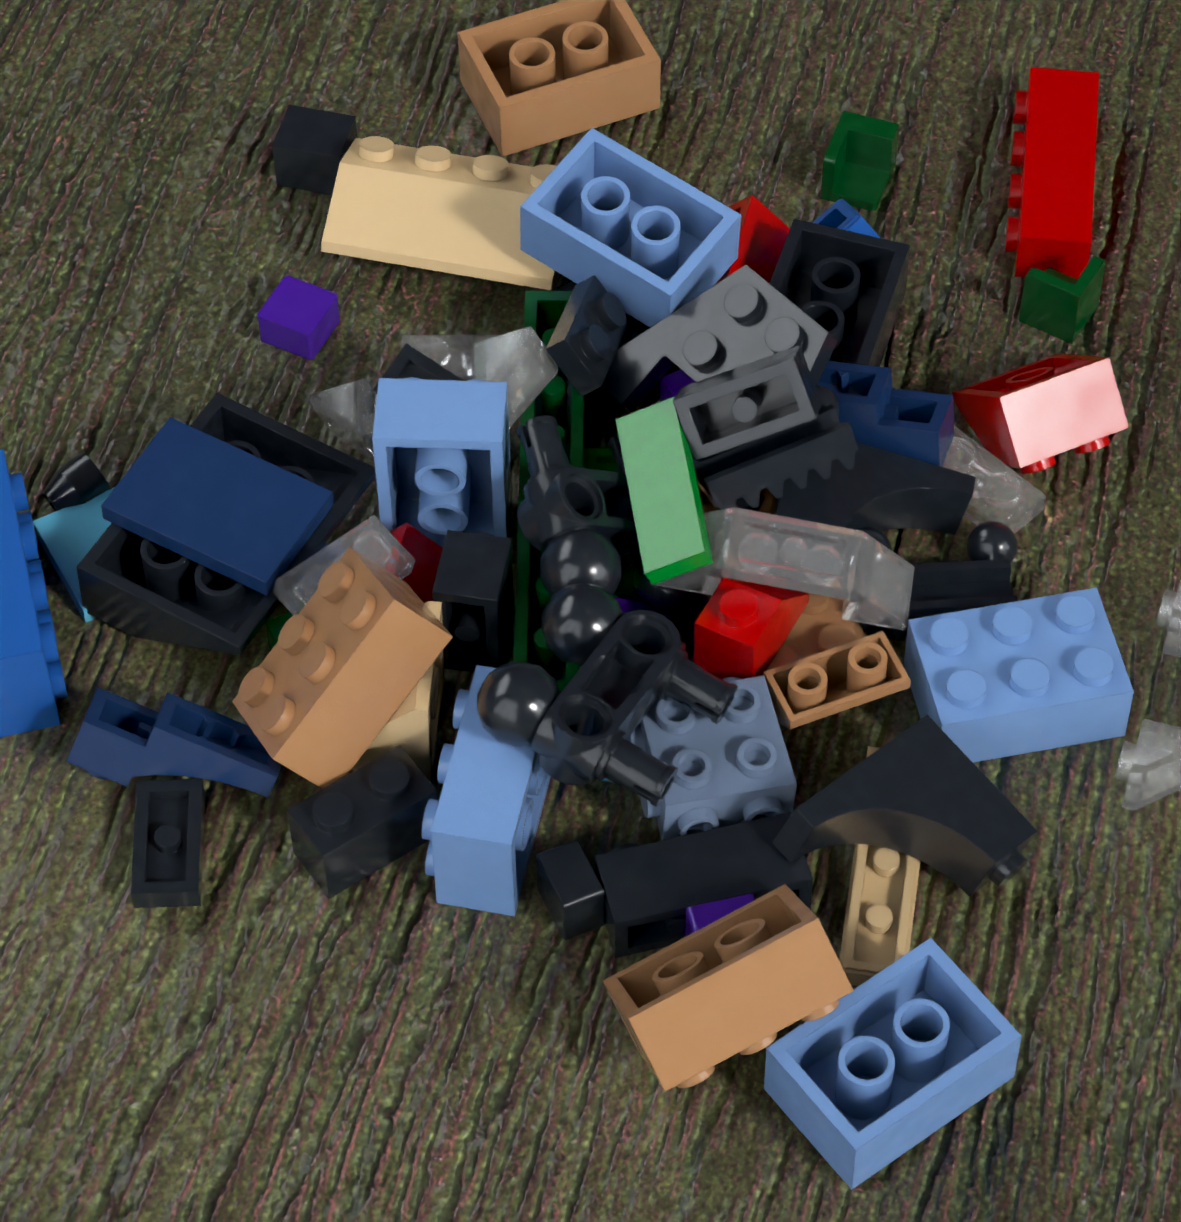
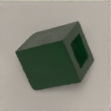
[821,111,899,211]
[1019,256,1106,344]

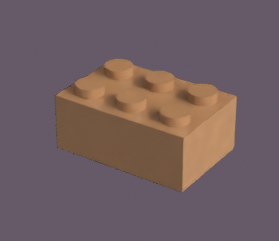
[458,0,661,157]
[232,547,453,789]
[603,884,854,1092]

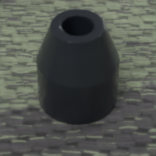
[42,452,111,512]

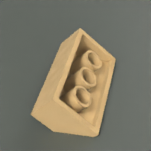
[321,136,560,291]

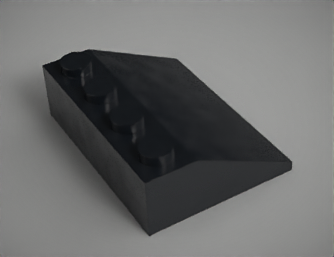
[76,393,376,655]

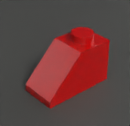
[694,571,809,679]

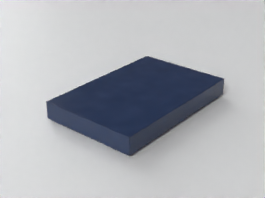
[101,417,334,596]

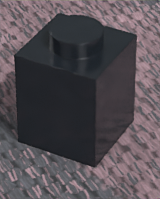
[272,104,358,195]

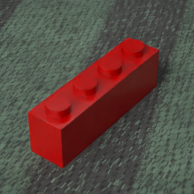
[1005,67,1099,279]

